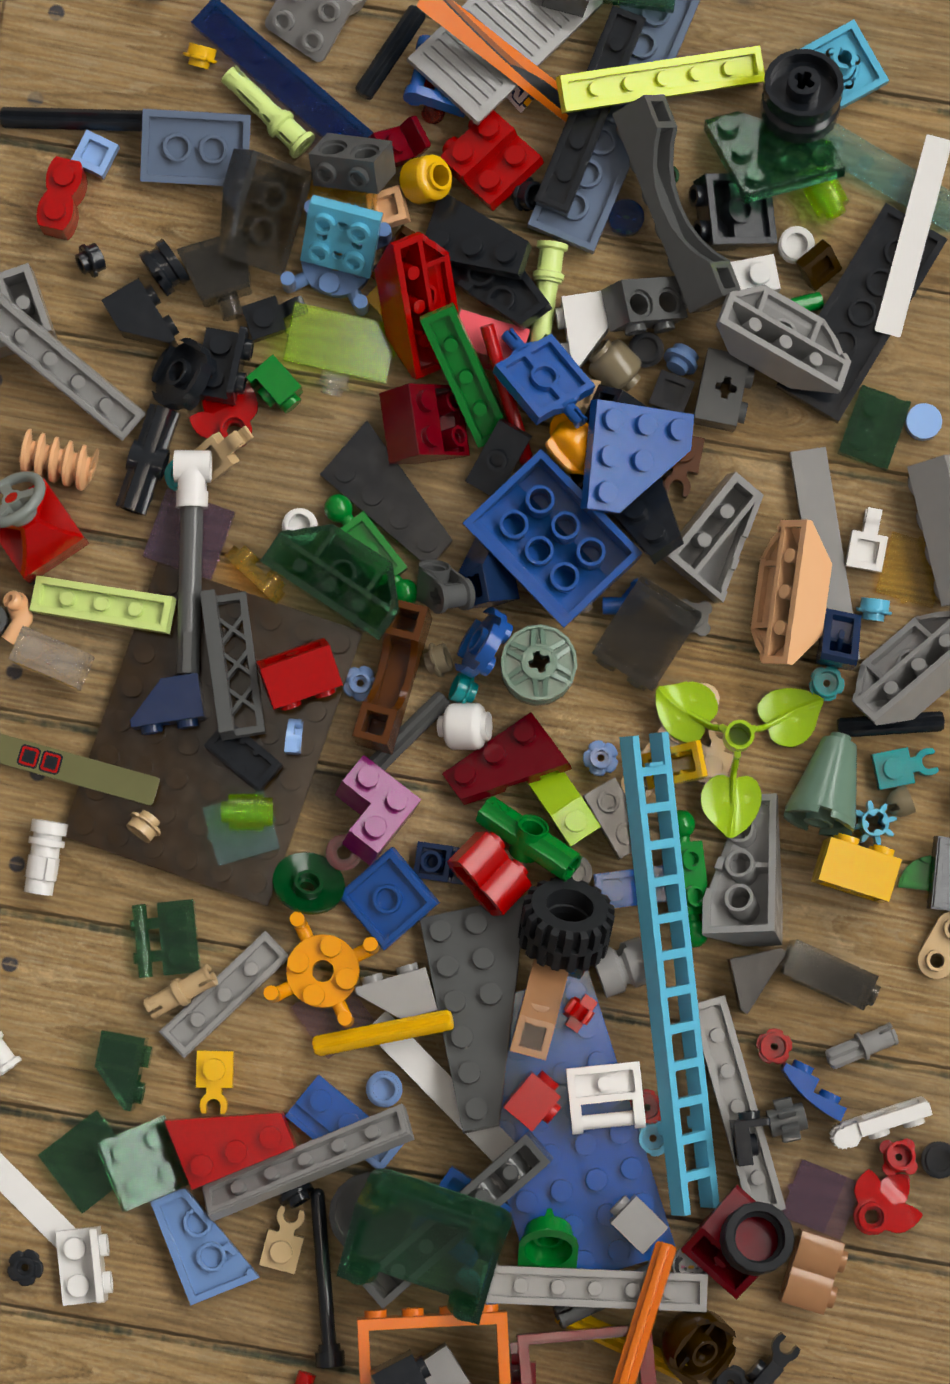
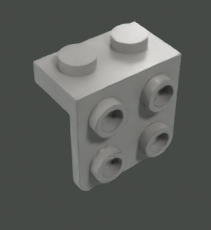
[265,0,366,62]

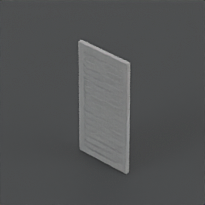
[407,0,605,126]

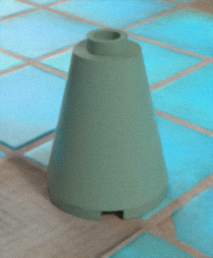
[784,732,857,837]

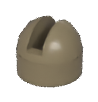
[886,785,916,817]

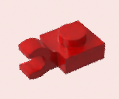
[563,994,598,1033]

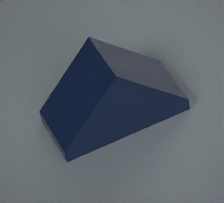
[815,608,862,671]

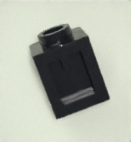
[729,1110,771,1167]

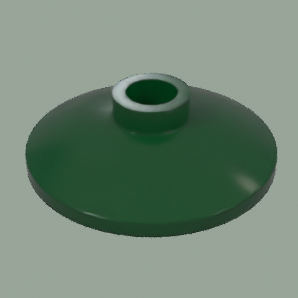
[272,852,345,915]

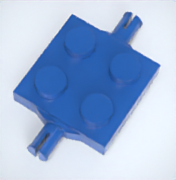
[493,328,595,429]

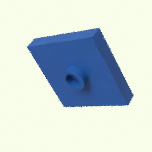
[341,847,440,950]

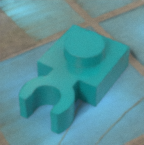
[871,747,939,790]

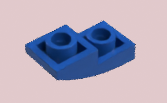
[780,1059,847,1122]

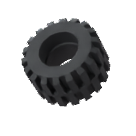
[518,877,615,972]

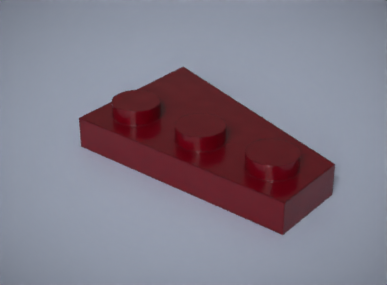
[442,712,572,805]

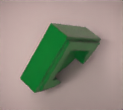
[897,855,932,891]

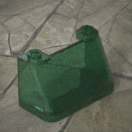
[336,1169,512,1325]

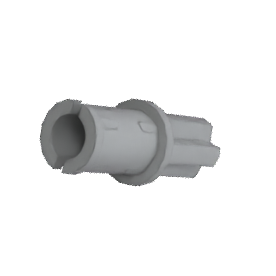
[825,1022,899,1069]

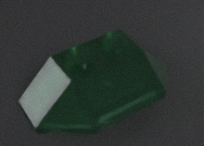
[260,524,400,641]

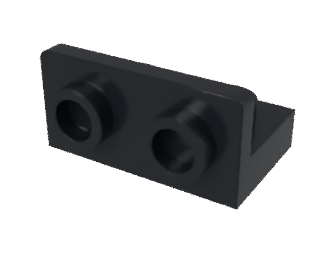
[200,326,254,406]

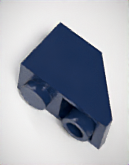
[458,538,520,609]
[130,673,207,735]

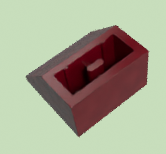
[379,383,470,464]
[681,1185,778,1300]

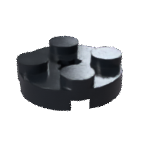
[151,338,217,411]

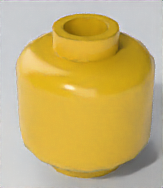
[399,154,452,205]

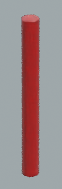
[480,323,533,465]

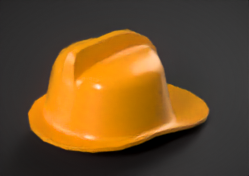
[545,413,589,475]

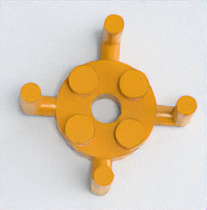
[263,912,380,1028]

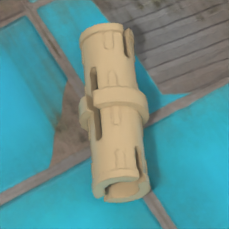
[144,964,218,1020]

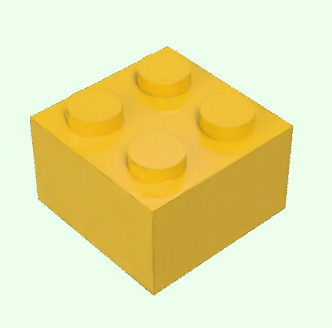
[811,833,902,903]

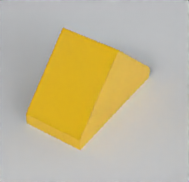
[641,740,708,790]

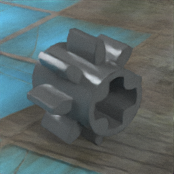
[766,1096,808,1143]

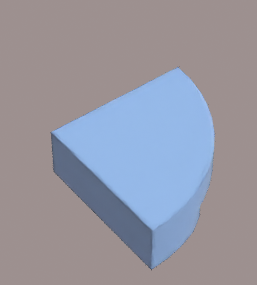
[284,718,304,755]

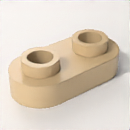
[916,911,950,979]

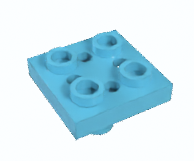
[800,19,889,110]
[300,195,383,279]

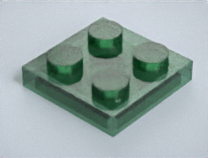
[95,1115,189,1213]

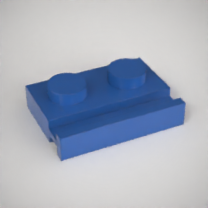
[285,1074,370,1139]

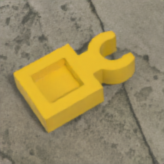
[196,1050,234,1114]

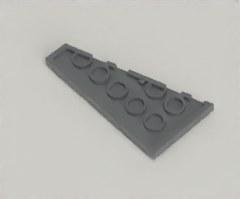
[420,896,525,1134]

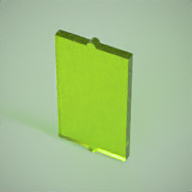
[283,302,395,384]

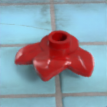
[189,383,258,447]
[853,1169,923,1235]

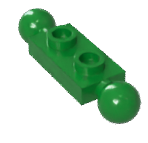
[324,494,417,604]
[677,810,708,948]

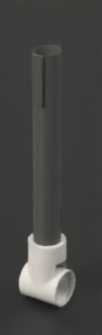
[173,450,212,675]

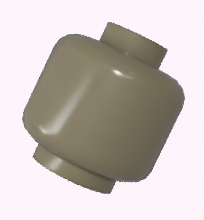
[588,339,642,392]

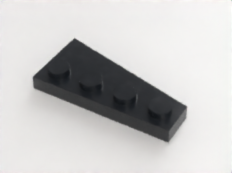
[320,421,453,562]

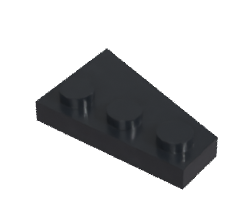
[425,195,532,280]
[451,266,553,330]
[610,476,684,565]

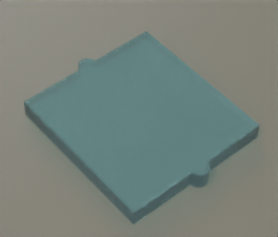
[202,790,280,866]

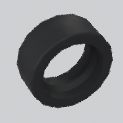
[719,1201,794,1276]

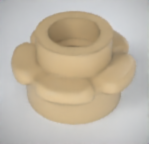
[126,810,161,843]

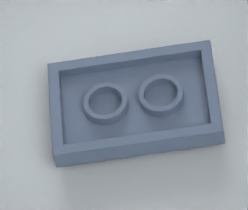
[140,109,251,187]

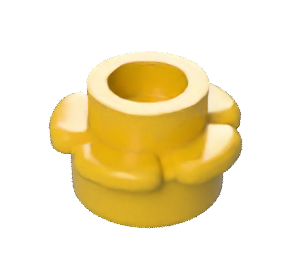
[183,42,217,70]

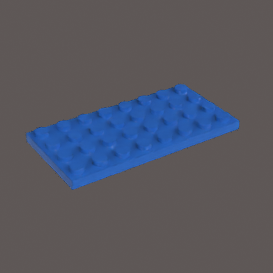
[500,970,676,1270]

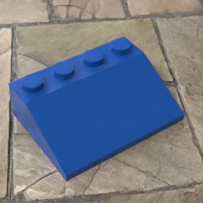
[462,449,642,628]

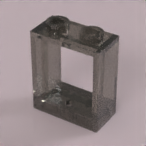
[776,939,881,1010]

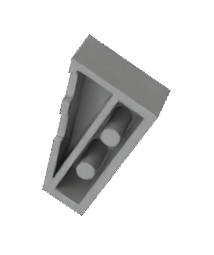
[662,472,764,603]

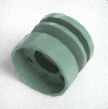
[500,624,578,706]

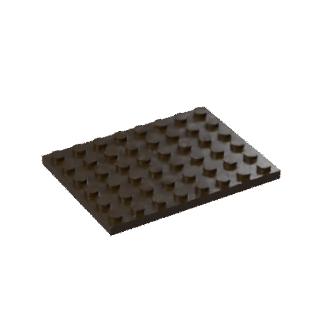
[64,563,363,906]

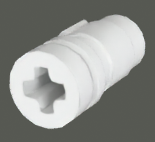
[24,819,68,896]

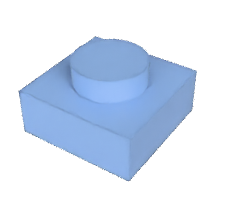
[71,129,120,180]

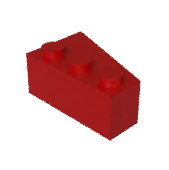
[164,1111,297,1190]

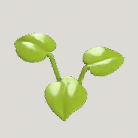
[655,682,824,838]

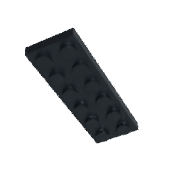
[776,203,948,423]

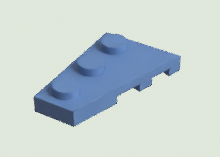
[150,1187,260,1306]

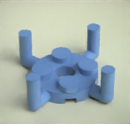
[280,200,392,316]

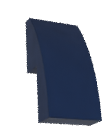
[414,841,466,886]

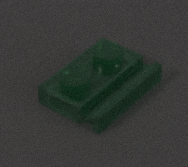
[837,385,911,471]

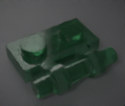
[129,899,201,978]

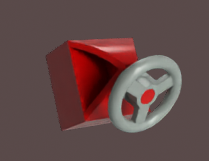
[0,471,90,584]

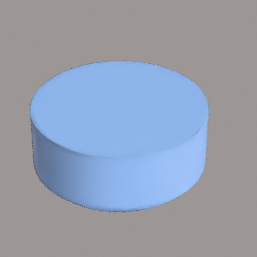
[905,403,942,441]

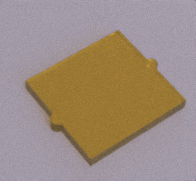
[875,532,936,609]

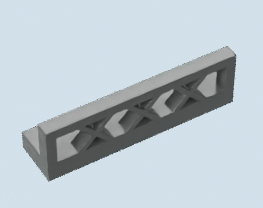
[200,589,266,740]

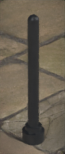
[310,1188,345,1368]

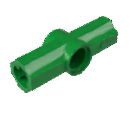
[475,796,582,882]

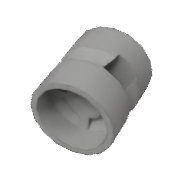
[595,936,646,998]

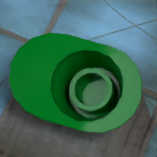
[518,1208,579,1268]

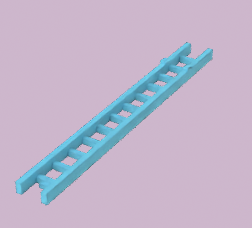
[619,732,720,1216]

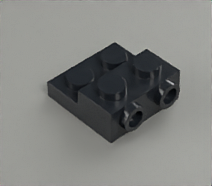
[689,173,778,251]

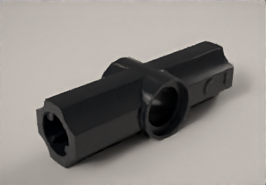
[116,403,180,516]

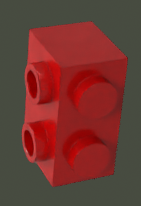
[256,638,343,711]
[503,1070,561,1131]

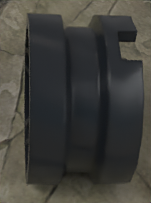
[138,239,191,296]

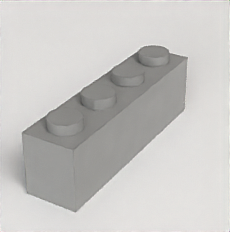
[907,455,950,607]

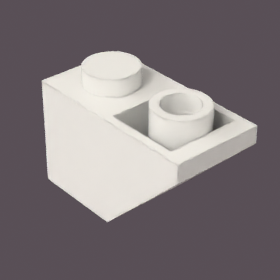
[555,291,609,369]

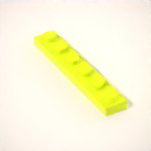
[556,45,765,114]

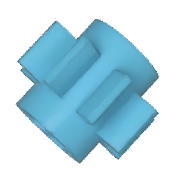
[854,800,897,845]

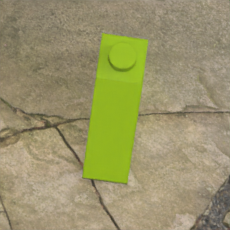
[526,770,601,847]

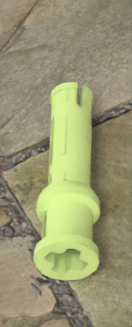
[221,65,315,159]
[529,240,568,342]

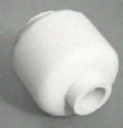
[437,703,493,750]

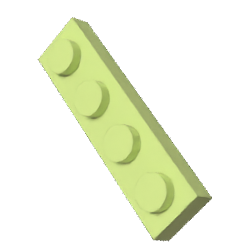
[29,575,177,635]

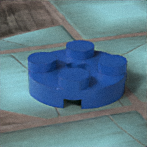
[455,607,513,678]

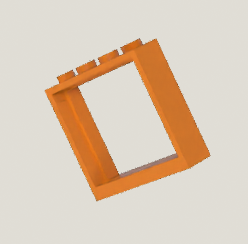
[357,1303,511,1384]

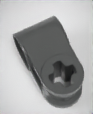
[416,560,475,614]

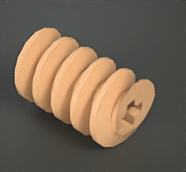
[19,429,99,491]

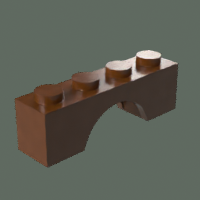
[352,598,433,755]

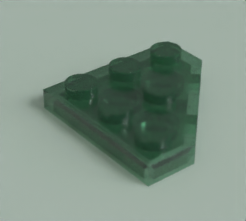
[704,111,846,204]

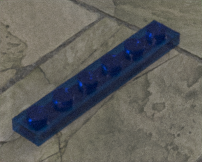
[191,0,374,138]

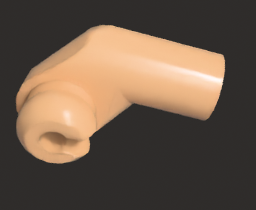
[1,590,33,646]

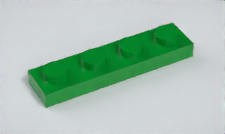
[420,302,507,448]

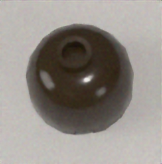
[661,1310,736,1384]

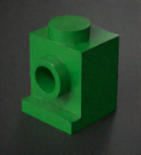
[246,354,303,414]

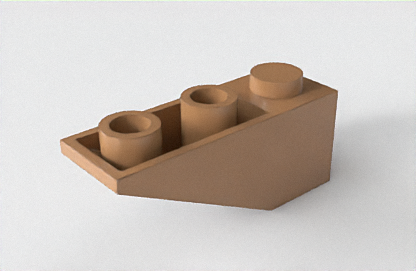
[509,959,569,1060]

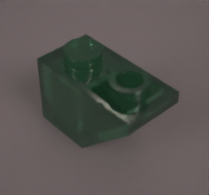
[95,1030,153,1111]

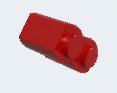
[37,156,88,240]
[447,831,532,916]

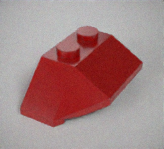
[374,232,459,380]

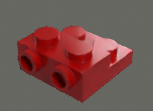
[440,110,544,211]

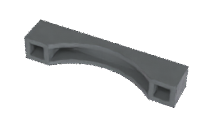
[612,94,741,313]

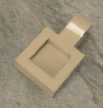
[194,425,254,482]

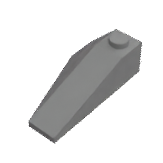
[702,793,783,947]

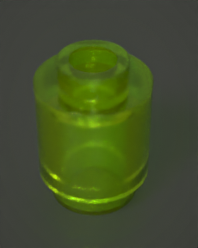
[801,165,849,221]
[221,794,273,831]

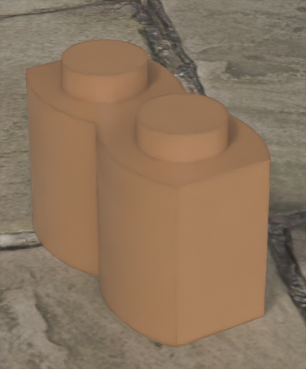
[778,1228,848,1315]

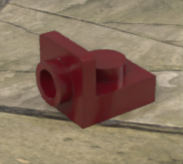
[368,115,431,167]

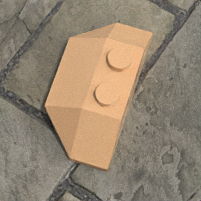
[750,519,832,665]

